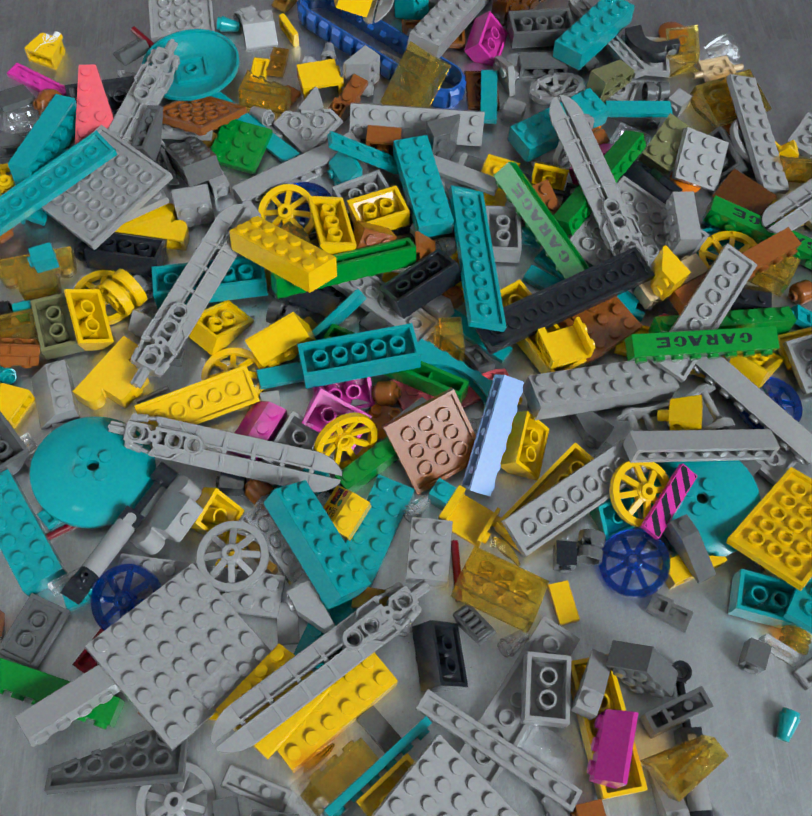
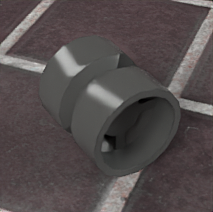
[642,82,670,101]
[266,300,299,324]
[577,529,606,565]

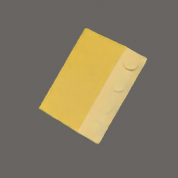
[215,643,331,759]

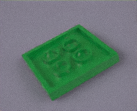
[210,119,273,175]

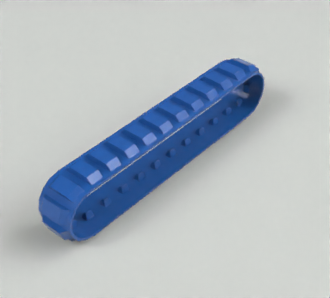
[297,0,466,109]

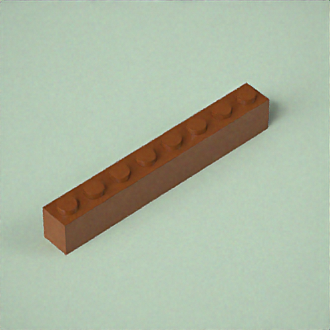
[668,227,802,314]

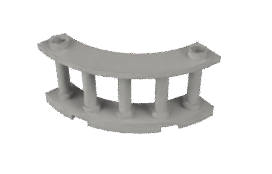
[617,383,735,431]

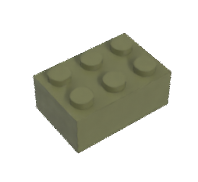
[638,113,695,176]
[30,293,85,360]

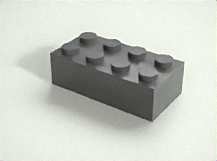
[506,8,574,49]
[165,137,223,187]

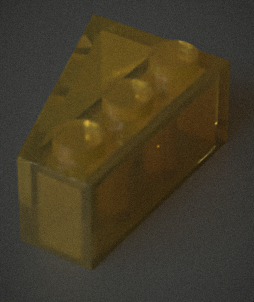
[238,69,291,114]
[640,735,729,802]

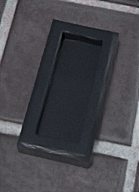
[650,168,683,192]

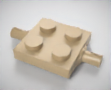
[692,56,744,88]

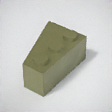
[586,59,635,102]

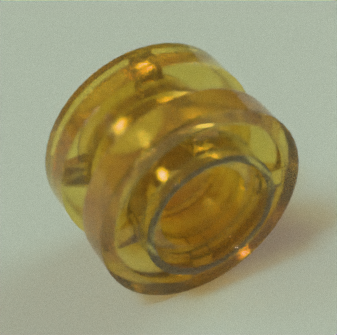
[778,625,812,655]

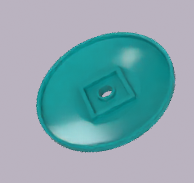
[142,29,240,101]
[30,417,156,528]
[640,460,761,557]

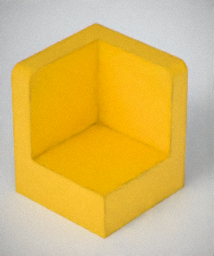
[775,140,799,163]

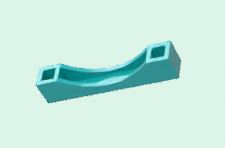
[418,338,493,406]

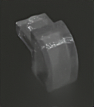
[704,34,741,61]

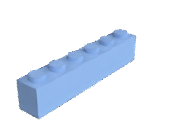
[462,374,524,496]

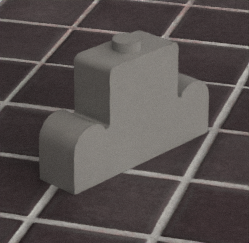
[129,474,203,555]

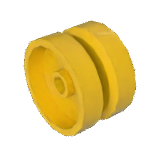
[99,269,148,317]

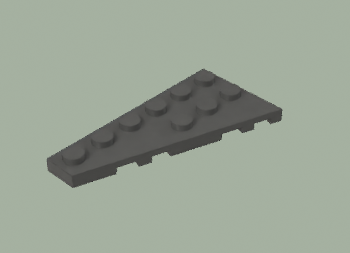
[44,730,189,795]

